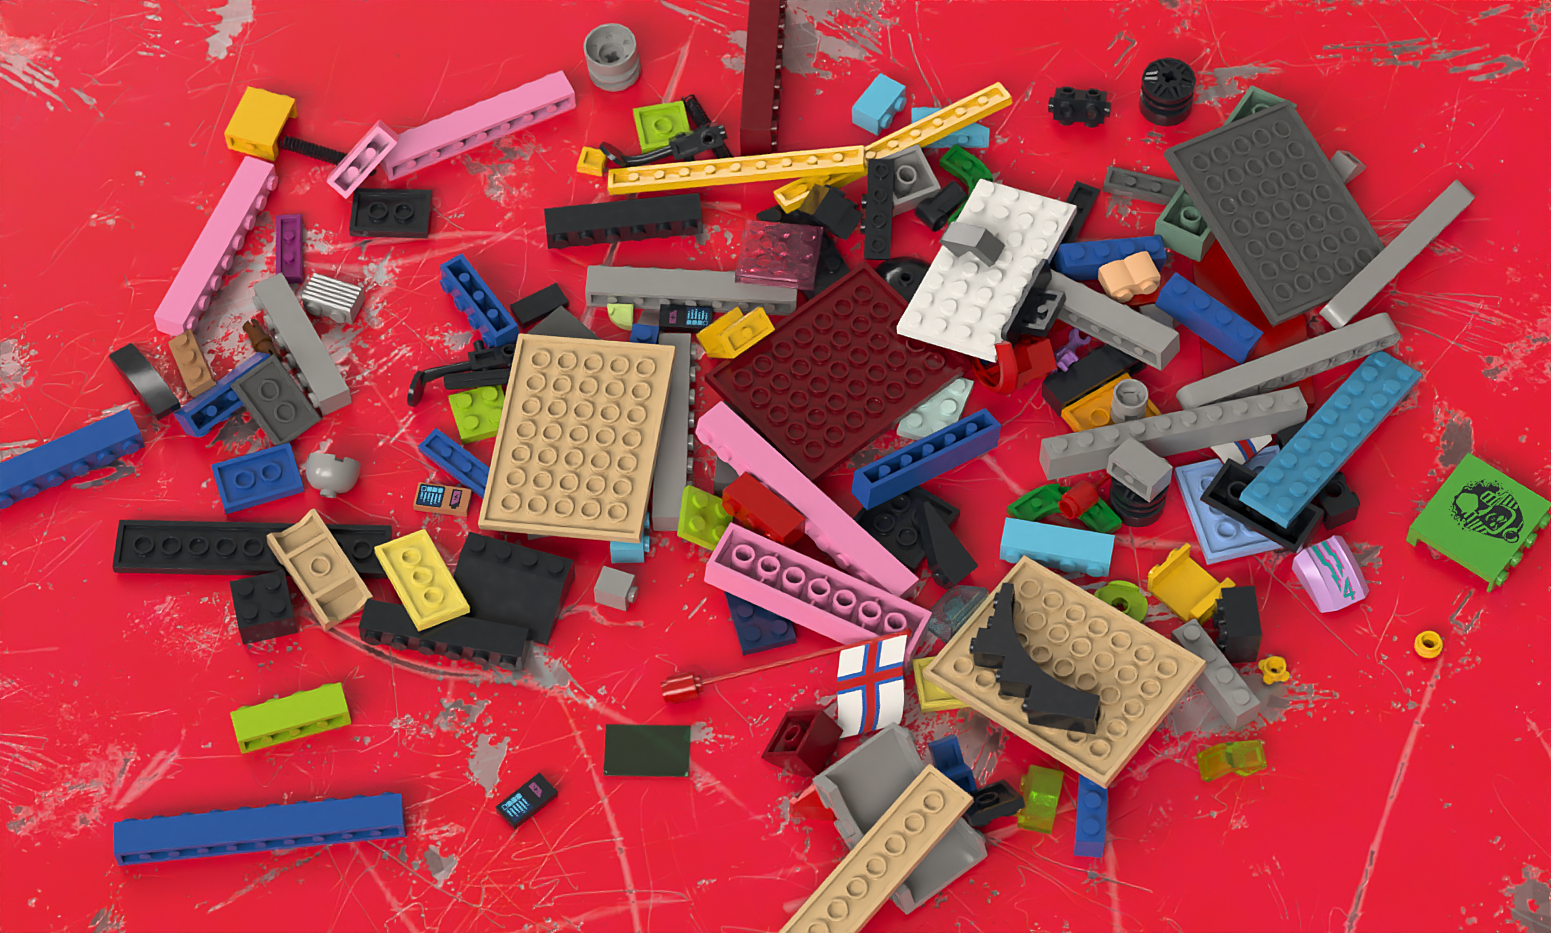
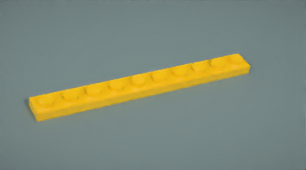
[773,82,1012,214]
[608,145,865,195]

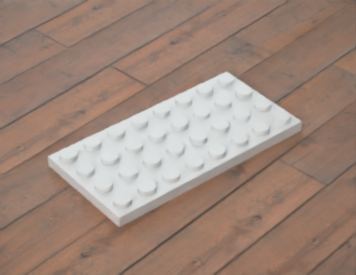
[897,179,1077,363]

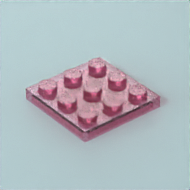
[735,219,824,291]

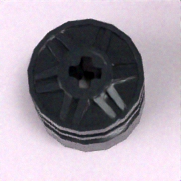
[1139,58,1196,127]
[1108,476,1169,528]

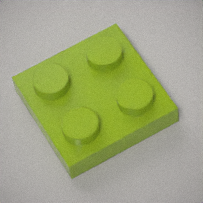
[633,101,690,154]
[448,385,505,445]
[677,485,733,551]

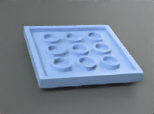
[1174,445,1312,565]

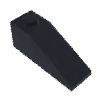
[915,501,978,590]

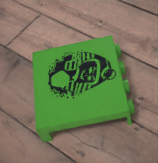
[1406,452,1551,593]

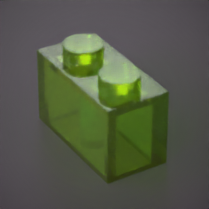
[1014,765,1064,835]

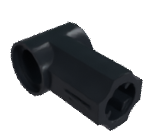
[914,181,968,232]

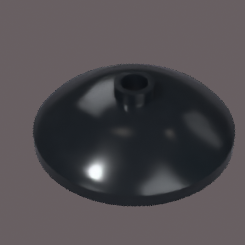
[874,256,931,304]

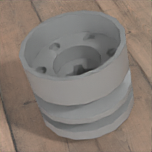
[583,23,641,92]

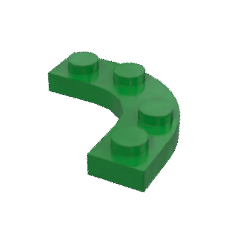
[939,144,993,225]
[1006,484,1122,534]

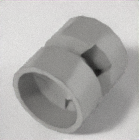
[1110,379,1148,424]

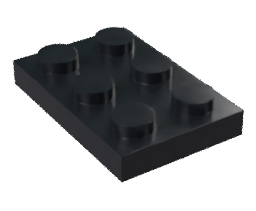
[349,188,432,238]

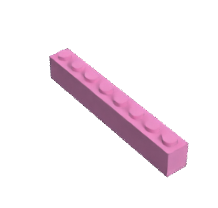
[379,70,576,181]
[154,156,278,336]

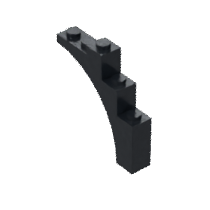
[969,582,1102,735]

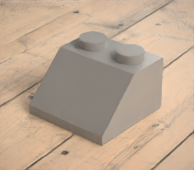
[880,144,941,217]

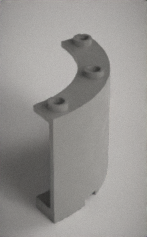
[812,722,988,914]

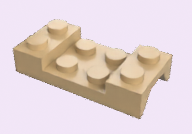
[267,508,373,631]

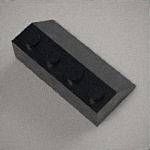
[1200,458,1324,554]

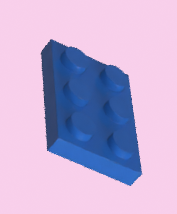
[211,442,305,514]

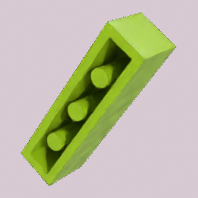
[230,682,352,754]

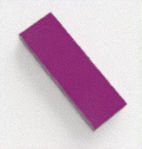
[276,214,303,284]

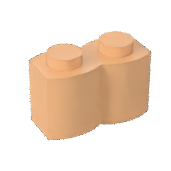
[1098,251,1161,303]

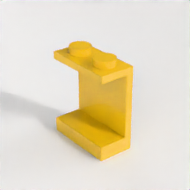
[224,86,298,161]
[695,307,775,358]
[1147,543,1236,626]

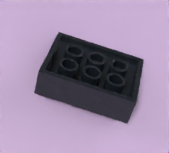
[453,531,575,646]

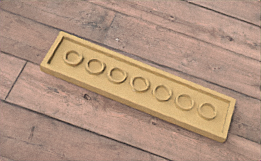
[779,764,974,933]

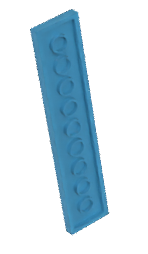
[1239,350,1422,528]

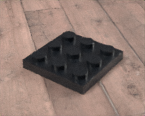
[853,486,960,574]

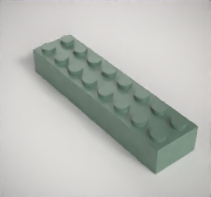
[1154,85,1297,262]

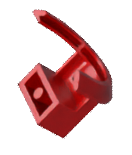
[963,333,1057,396]

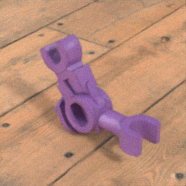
[1051,328,1091,374]

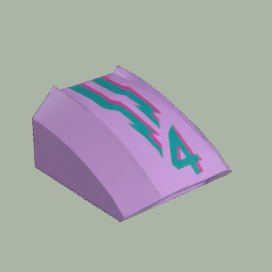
[1292,535,1369,613]

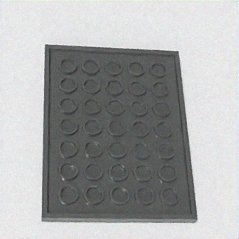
[1163,99,1385,327]

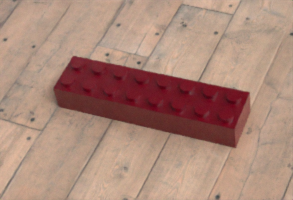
[740,0,787,157]

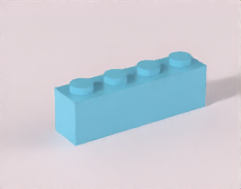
[999,517,1115,577]

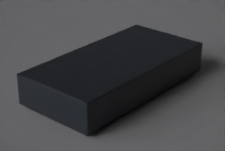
[510,283,569,329]

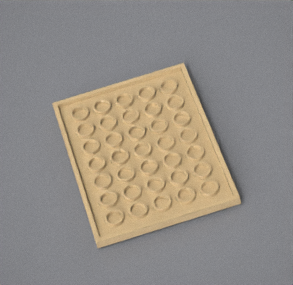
[478,333,677,544]
[923,555,1206,789]

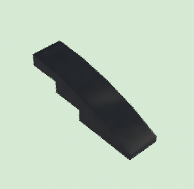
[108,343,181,420]

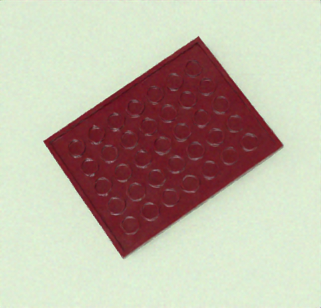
[705,261,972,484]

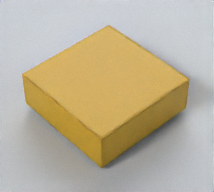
[577,146,608,176]

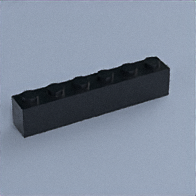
[544,193,703,249]
[358,599,531,670]

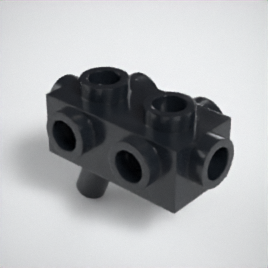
[1048,87,1111,128]

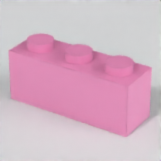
[327,119,399,199]

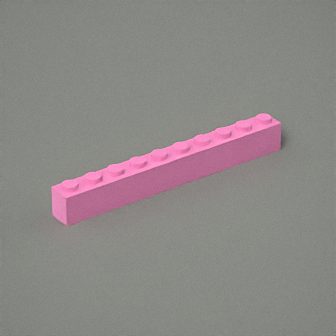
[695,401,919,600]

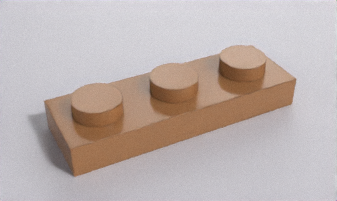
[168,329,216,398]

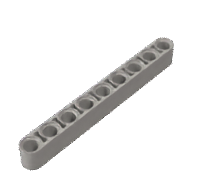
[1319,179,1475,329]
[1176,313,1401,410]

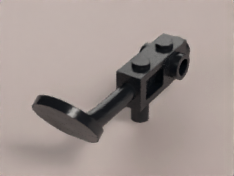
[599,122,728,168]
[407,340,517,407]

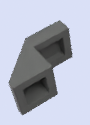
[939,221,1006,267]

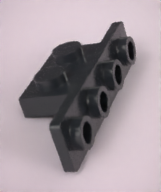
[860,159,895,260]
[1001,259,1066,349]

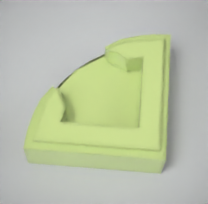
[607,303,634,331]

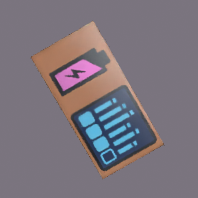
[413,482,473,517]

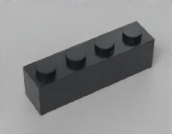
[1041,344,1147,418]

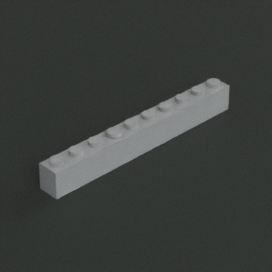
[1039,387,1308,480]

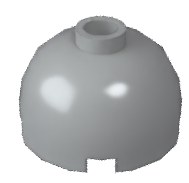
[306,453,361,498]

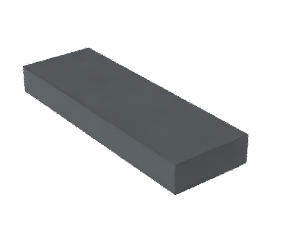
[1102,166,1182,206]

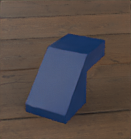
[928,734,977,793]

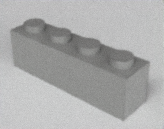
[1170,618,1261,732]

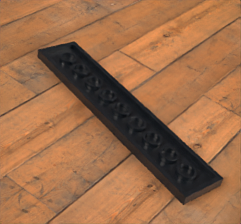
[112,520,393,578]

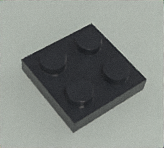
[962,779,1026,827]

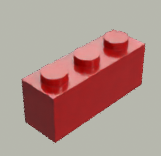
[722,471,806,548]

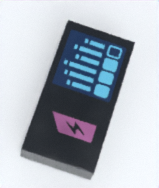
[659,304,713,333]
[495,772,558,830]

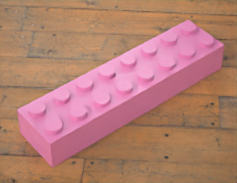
[704,522,932,672]

